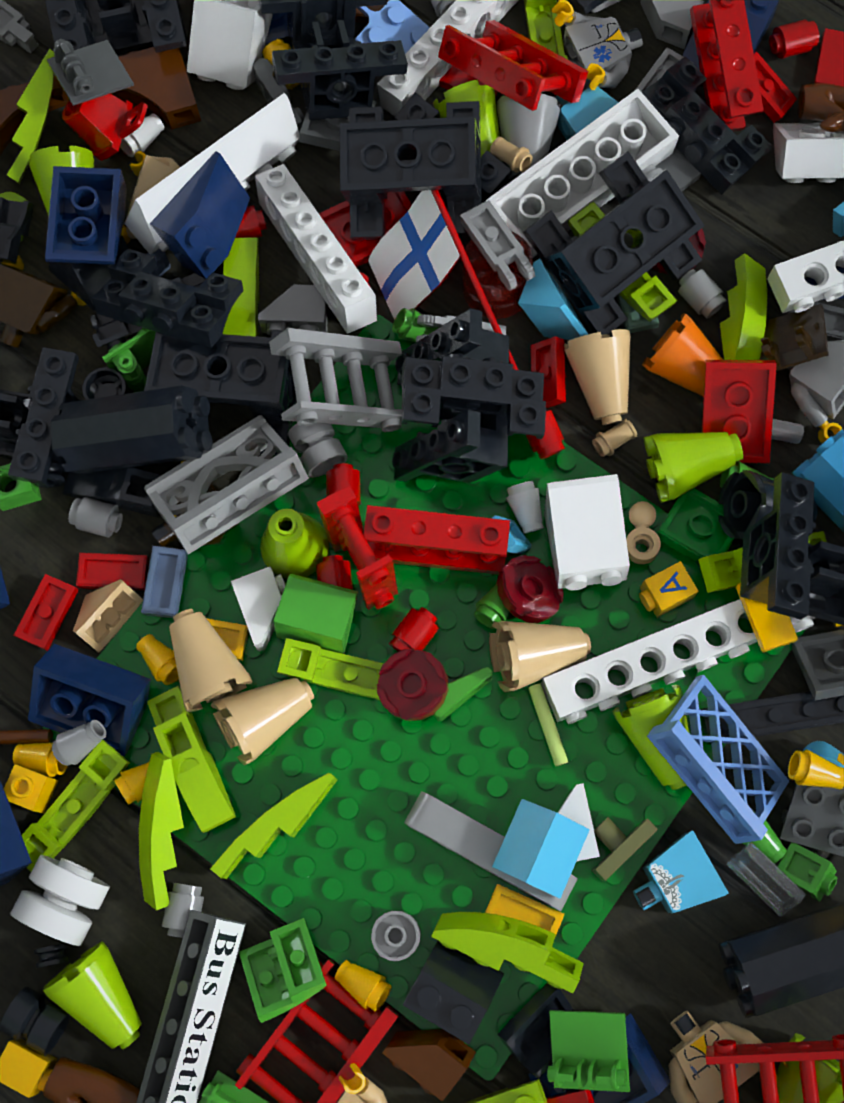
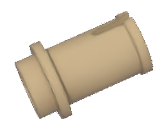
[490,137,533,173]
[592,419,637,457]

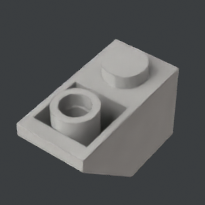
[640,0,704,50]
[258,284,329,336]

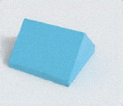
[518,258,588,340]
[492,799,590,899]

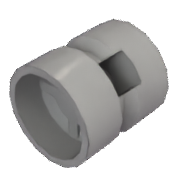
[288,423,348,478]
[371,911,421,961]

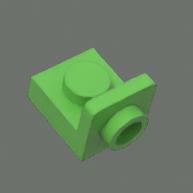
[774,842,838,902]

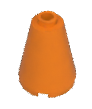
[642,313,723,397]

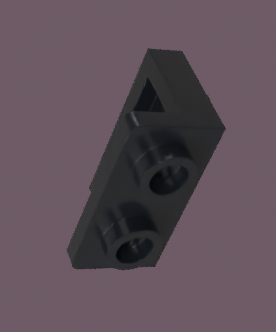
[498,982,575,1078]

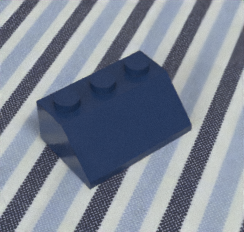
[28,644,151,757]

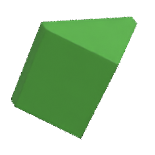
[273,573,358,654]

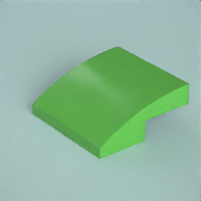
[239,918,327,1023]

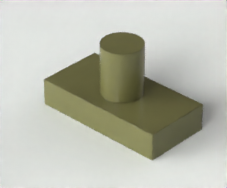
[591,817,658,881]

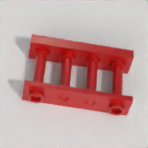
[690,0,764,132]
[438,20,589,111]
[317,485,398,610]
[363,505,510,575]
[235,959,399,1103]
[706,1034,844,1103]

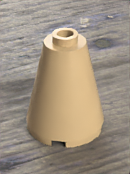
[564,329,631,425]
[169,609,253,712]
[489,621,591,692]
[211,677,314,766]

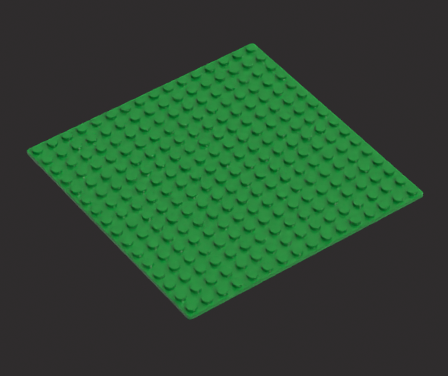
[43,315,806,1081]

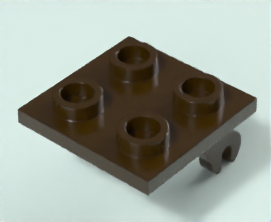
[760,304,829,371]

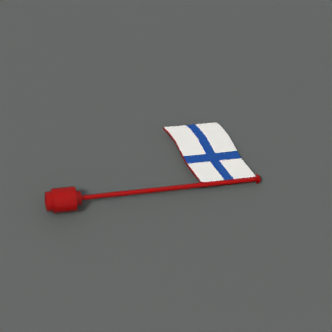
[368,190,565,460]

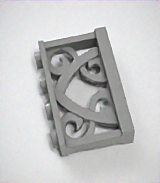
[144,415,309,554]

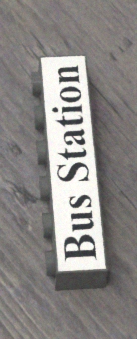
[136,910,246,1103]

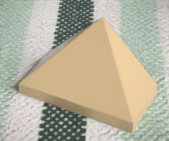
[73,579,143,653]

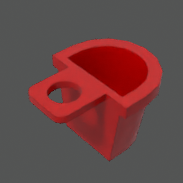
[62,93,148,161]

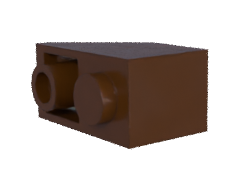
[382,1029,476,1101]

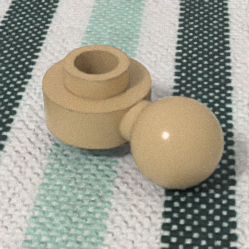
[626,501,661,564]

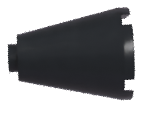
[718,470,818,540]

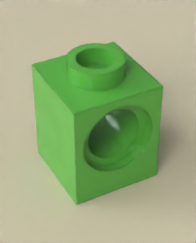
[0,463,42,511]

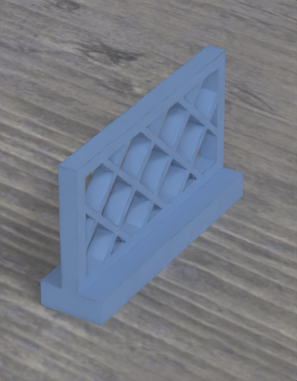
[647,675,789,844]

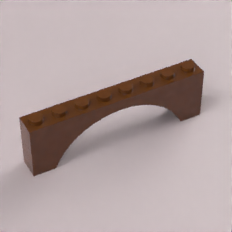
[0,47,202,156]

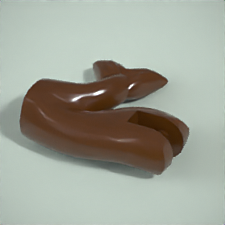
[797,83,844,133]
[43,1056,140,1103]

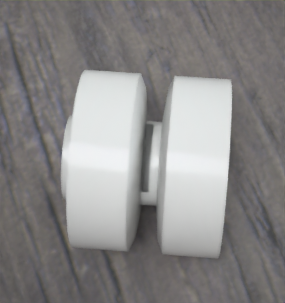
[10,855,110,946]

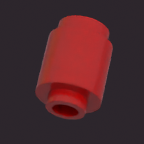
[769,19,819,59]
[235,205,267,238]
[326,463,361,506]
[316,555,353,590]
[389,607,439,652]

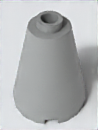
[497,94,560,181]

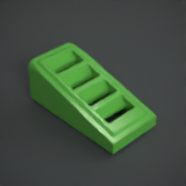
[433,667,493,722]

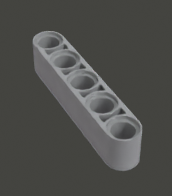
[404,791,578,912]

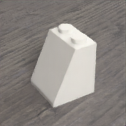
[187,0,273,90]
[545,474,630,590]

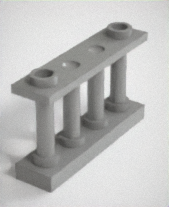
[269,328,402,432]

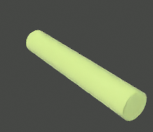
[528,683,568,767]

